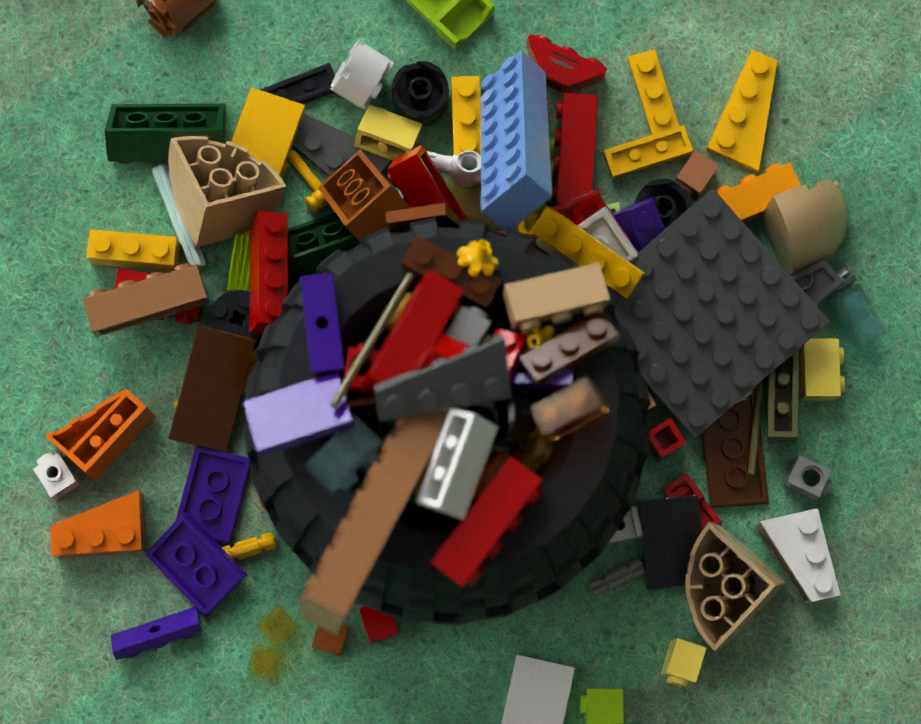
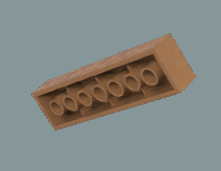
[300,408,457,635]

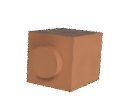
[675,150,719,200]

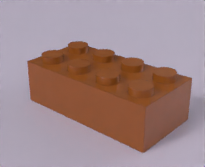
[318,149,411,241]

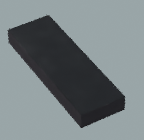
[260,62,335,104]

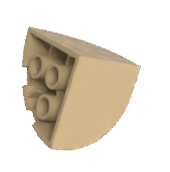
[168,136,286,248]
[760,180,848,276]
[686,522,786,652]

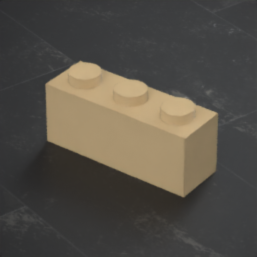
[502,262,610,332]

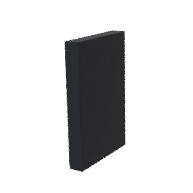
[638,494,701,590]

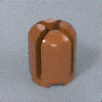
[136,0,217,40]

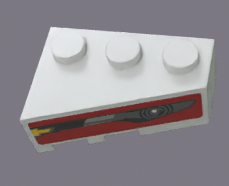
[755,508,840,604]

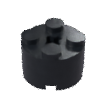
[392,61,449,126]
[634,178,693,228]
[209,290,263,349]
[458,388,533,452]

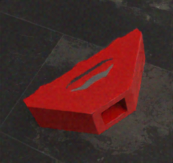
[526,34,607,93]

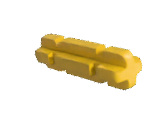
[222,532,277,561]

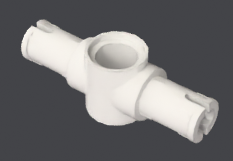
[427,150,481,188]

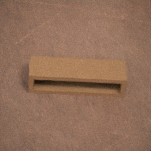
[82,263,209,337]

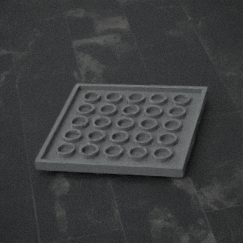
[606,188,830,438]

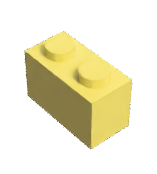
[354,104,422,161]
[799,339,845,401]
[660,638,706,688]

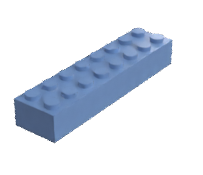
[481,50,552,233]

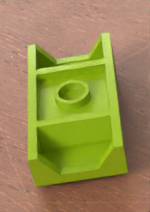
[405,0,495,51]

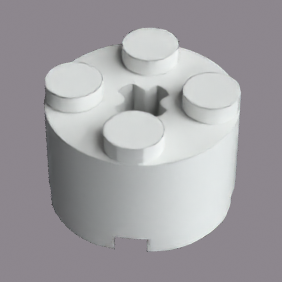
[330,40,394,109]

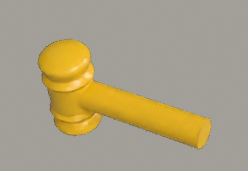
[287,150,329,214]

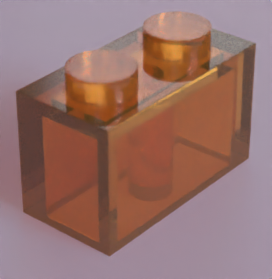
[529,376,609,441]

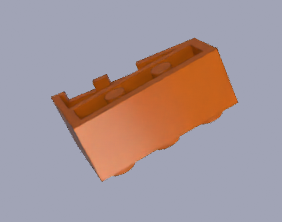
[45,388,156,481]
[50,490,146,559]

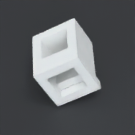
[33,452,81,501]
[608,506,643,544]

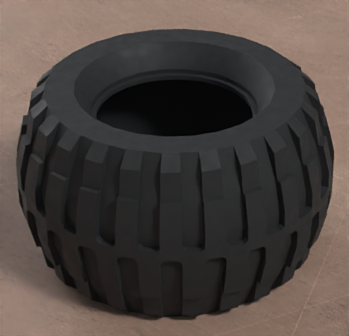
[243,218,651,625]

